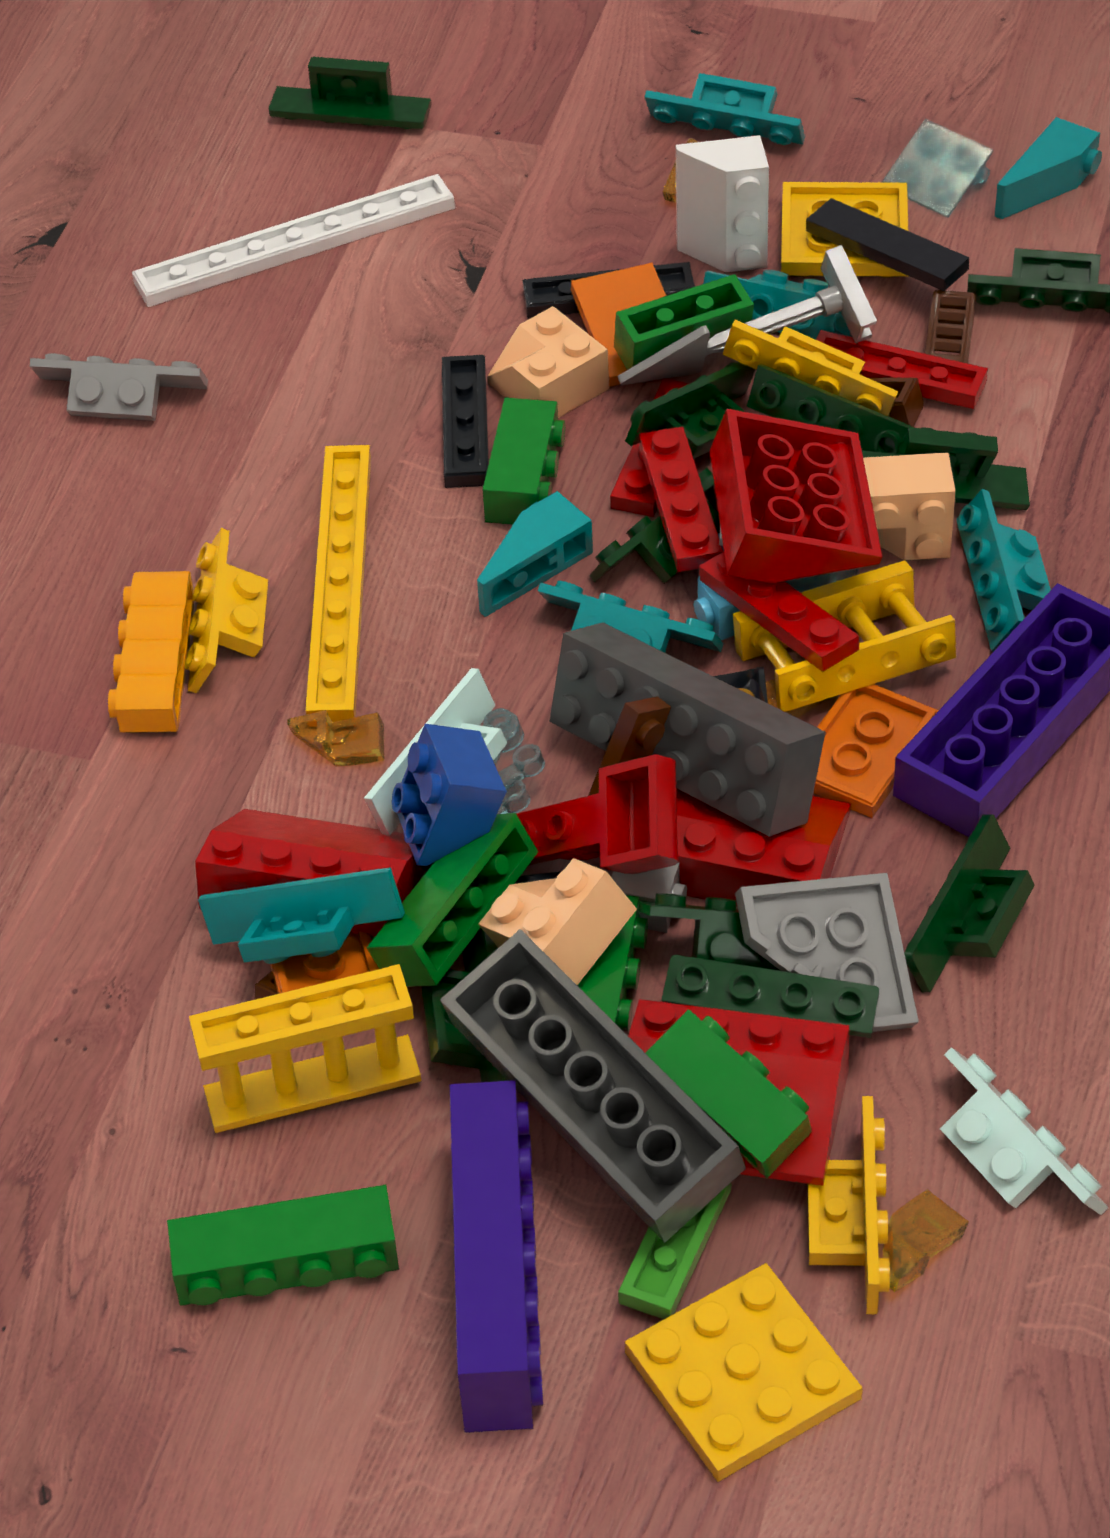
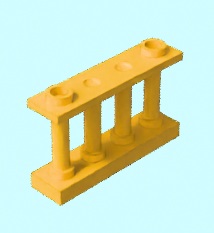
[733,560,956,712]
[189,964,422,1133]

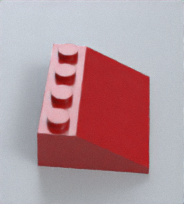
[710,409,882,583]
[676,788,851,906]
[195,809,425,937]
[628,999,850,1186]

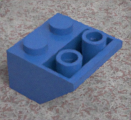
[391,724,507,866]

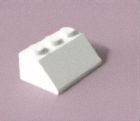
[676,135,769,272]

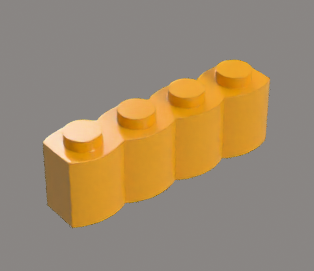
[108,571,194,732]

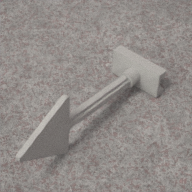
[618,245,877,385]

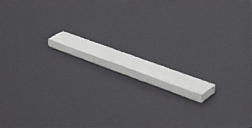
[132,174,455,307]

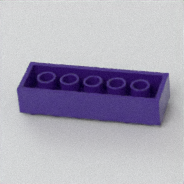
[893,583,1110,837]
[450,1080,543,1433]

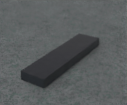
[806,198,969,291]
[522,262,695,318]
[442,355,489,488]

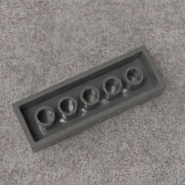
[549,622,825,837]
[440,929,746,1243]

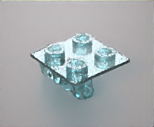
[882,119,994,218]

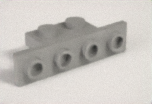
[29,353,208,421]

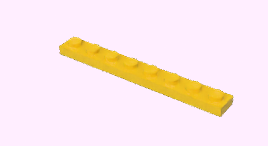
[305,445,371,723]

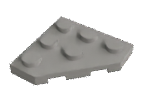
[735,873,919,1032]

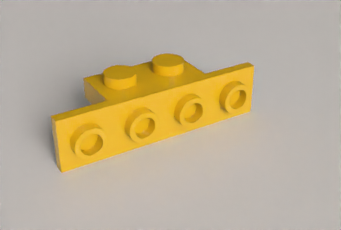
[722,320,898,416]
[185,528,268,693]
[807,1096,890,1314]

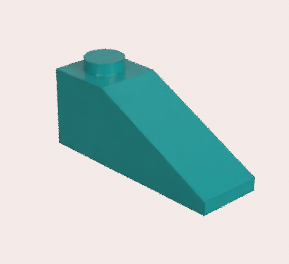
[994,117,1102,219]
[477,491,593,617]

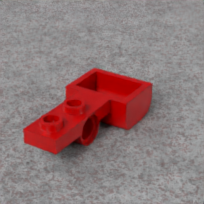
[516,754,678,874]

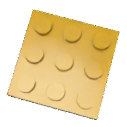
[781,182,908,277]
[625,1263,863,1482]

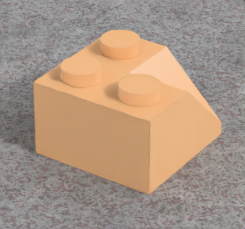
[487,306,609,418]
[863,453,956,560]
[478,858,637,985]

